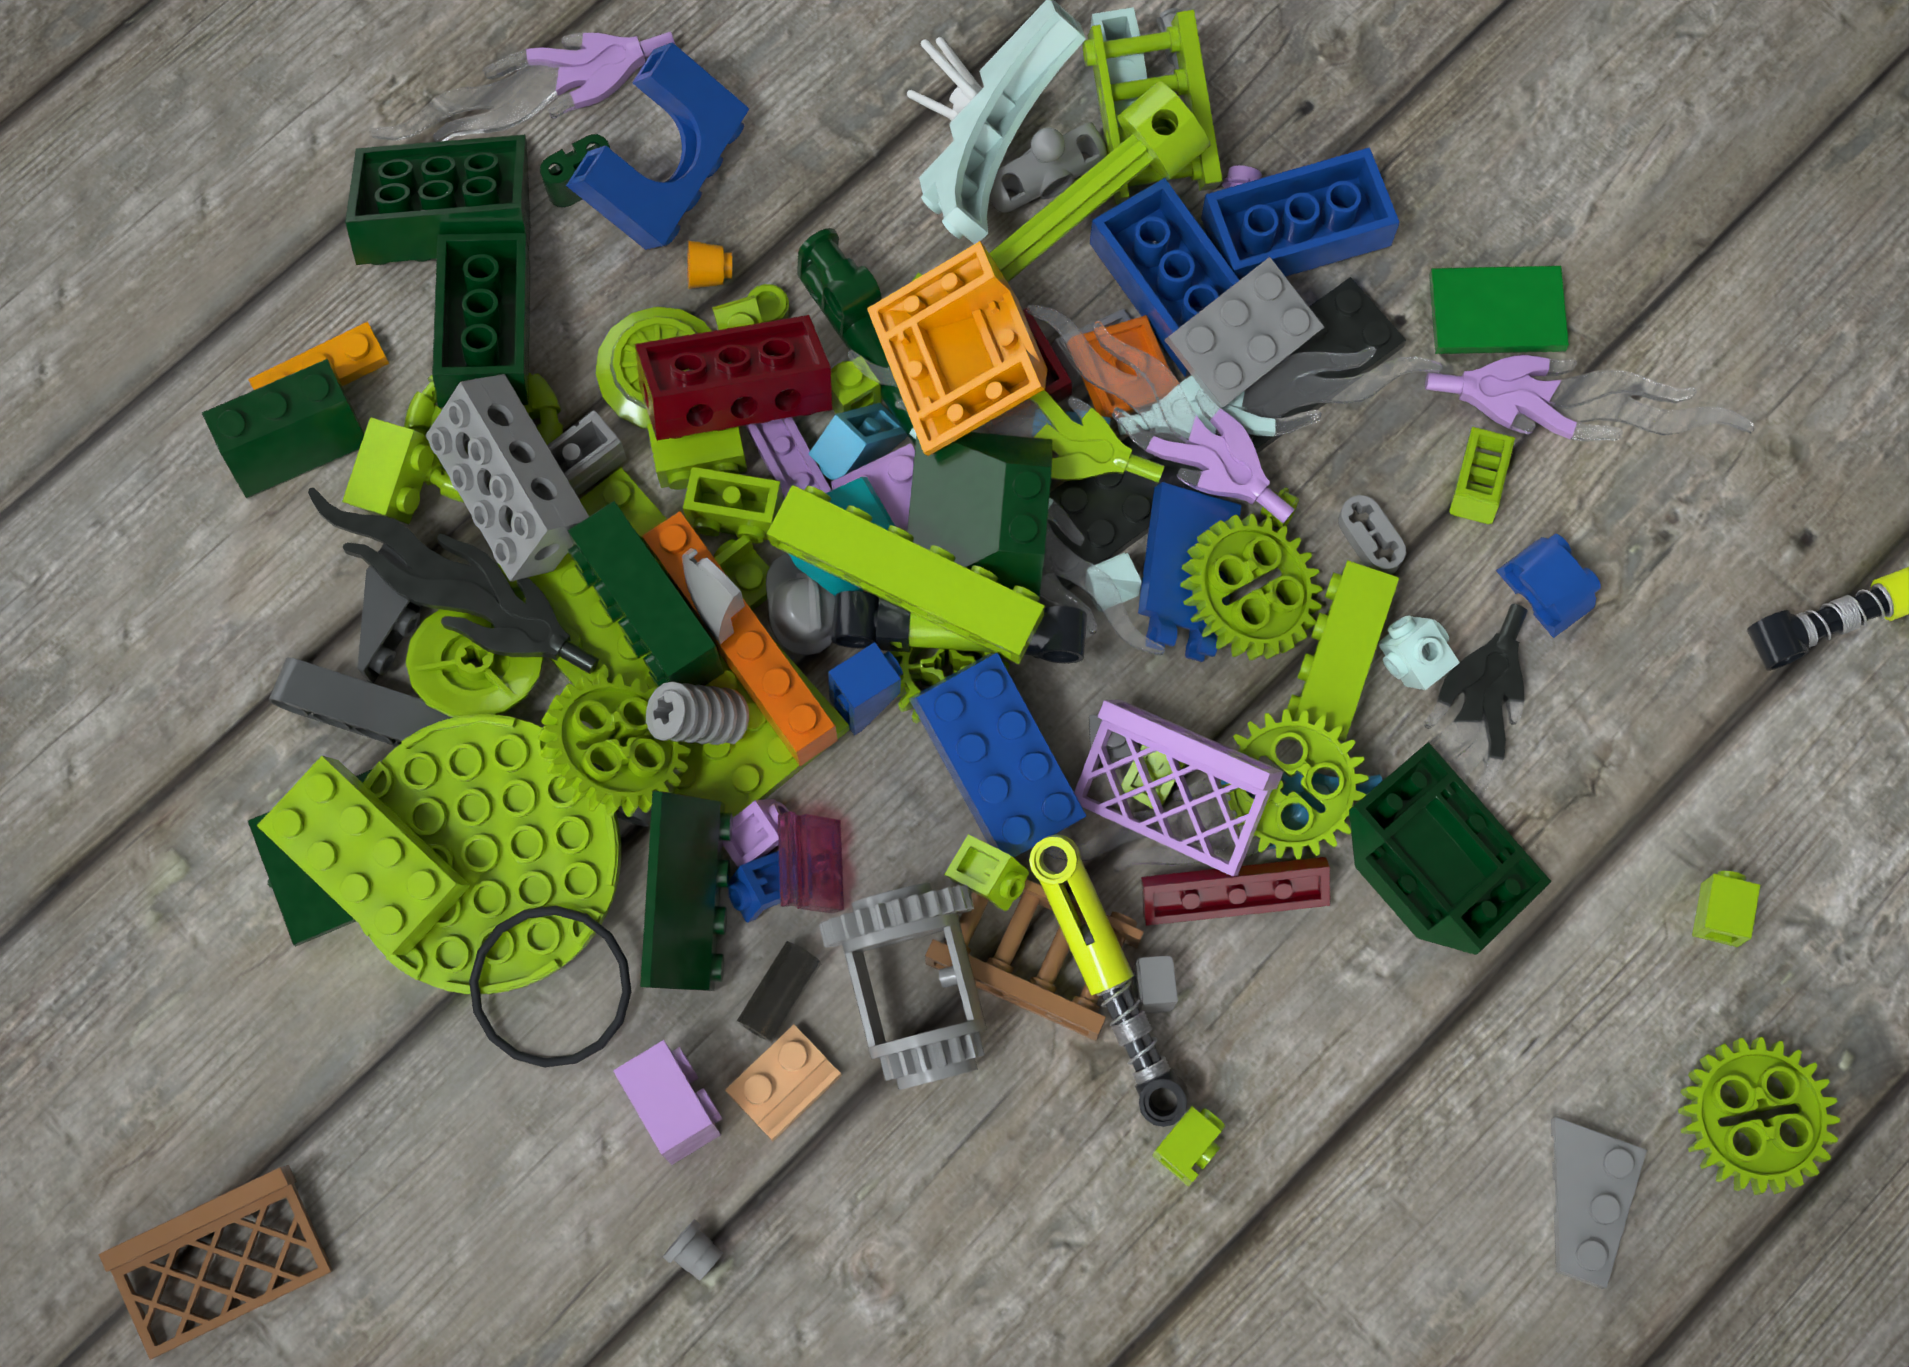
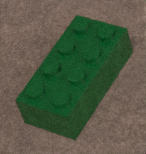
[432,233,531,408]
[567,501,724,688]

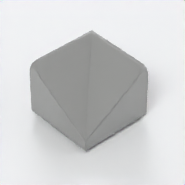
[1131,956,1178,1014]

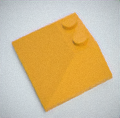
[867,241,1047,456]

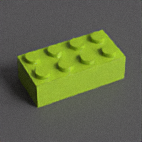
[257,756,471,955]

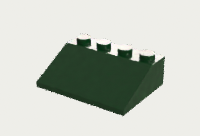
[345,134,531,265]
[640,791,733,991]

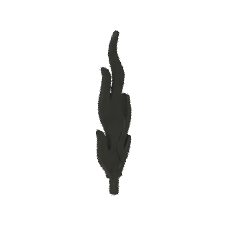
[308,487,599,674]

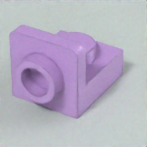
[723,799,799,868]

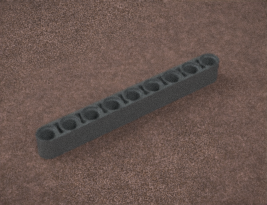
[269,658,651,826]

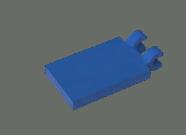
[1138,482,1241,662]

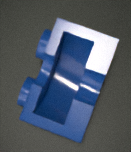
[1496,534,1601,638]

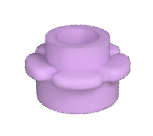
[1222,165,1262,188]

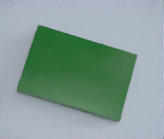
[1429,266,1569,354]

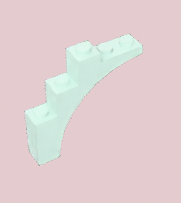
[919,0,1086,244]

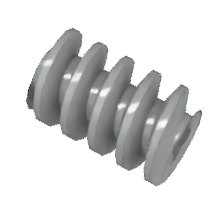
[646,681,749,745]

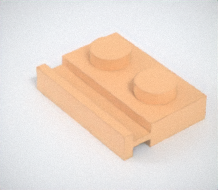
[725,1024,842,1141]

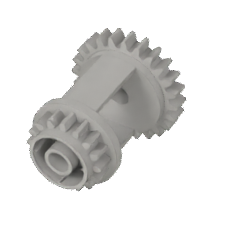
[819,883,987,1090]

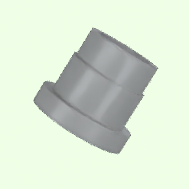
[663,1219,723,1281]

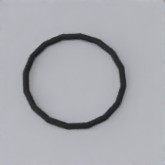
[469,906,632,1068]

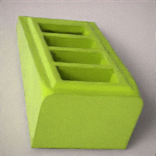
[1449,427,1515,524]

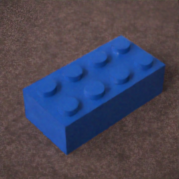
[1201,147,1400,280]
[1090,178,1239,377]
[908,653,1086,858]

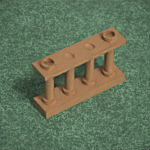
[925,879,1144,1041]

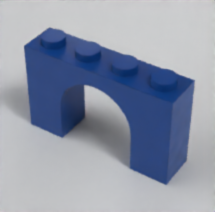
[566,42,749,250]

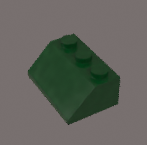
[202,359,364,498]

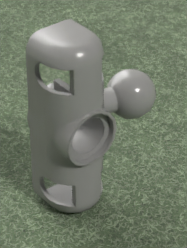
[989,122,1107,213]

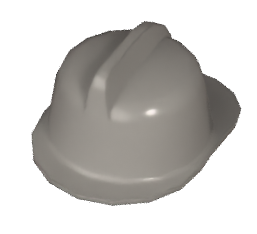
[766,554,835,656]

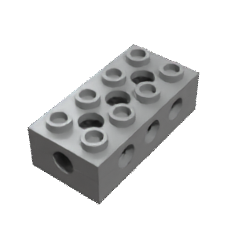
[426,374,589,582]

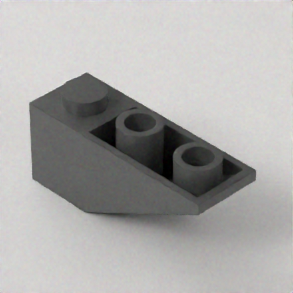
[357,544,423,684]

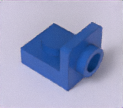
[728,848,808,923]

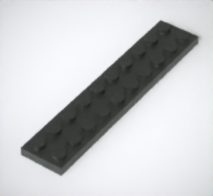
[1043,277,1406,592]

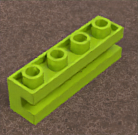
[1287,560,1399,744]

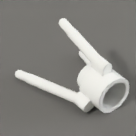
[907,37,983,121]

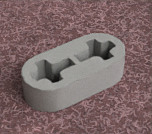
[1338,495,1406,575]

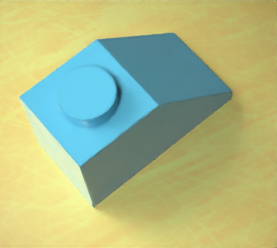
[808,403,908,480]

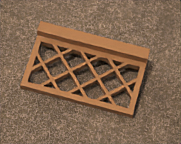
[98,1165,333,1360]

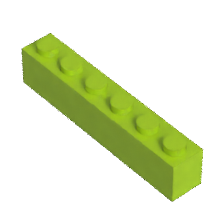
[767,485,1044,664]

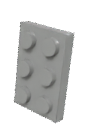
[1164,257,1324,410]

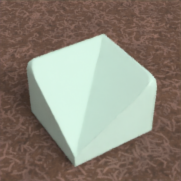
[1085,552,1142,611]

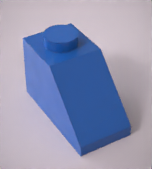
[828,642,903,736]

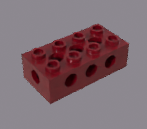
[635,315,832,441]

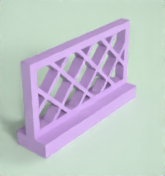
[1074,700,1283,877]

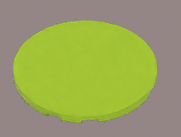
[359,714,622,994]

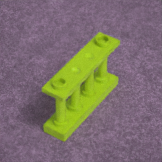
[1082,10,1223,205]

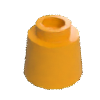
[687,240,732,289]

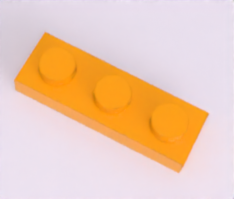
[248,321,390,390]

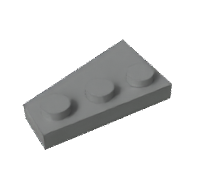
[1551,1117,1647,1289]

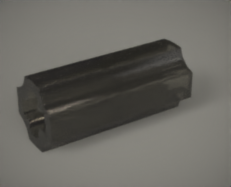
[737,941,821,1044]

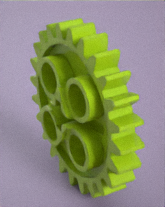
[1180,514,1323,661]
[538,672,690,817]
[1220,709,1369,860]
[1678,1037,1840,1195]

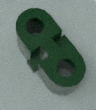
[540,134,610,207]

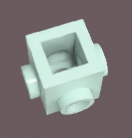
[1378,616,1460,690]

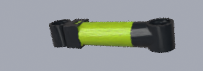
[831,591,1087,664]

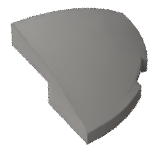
[682,548,745,644]

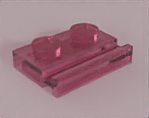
[778,811,844,914]

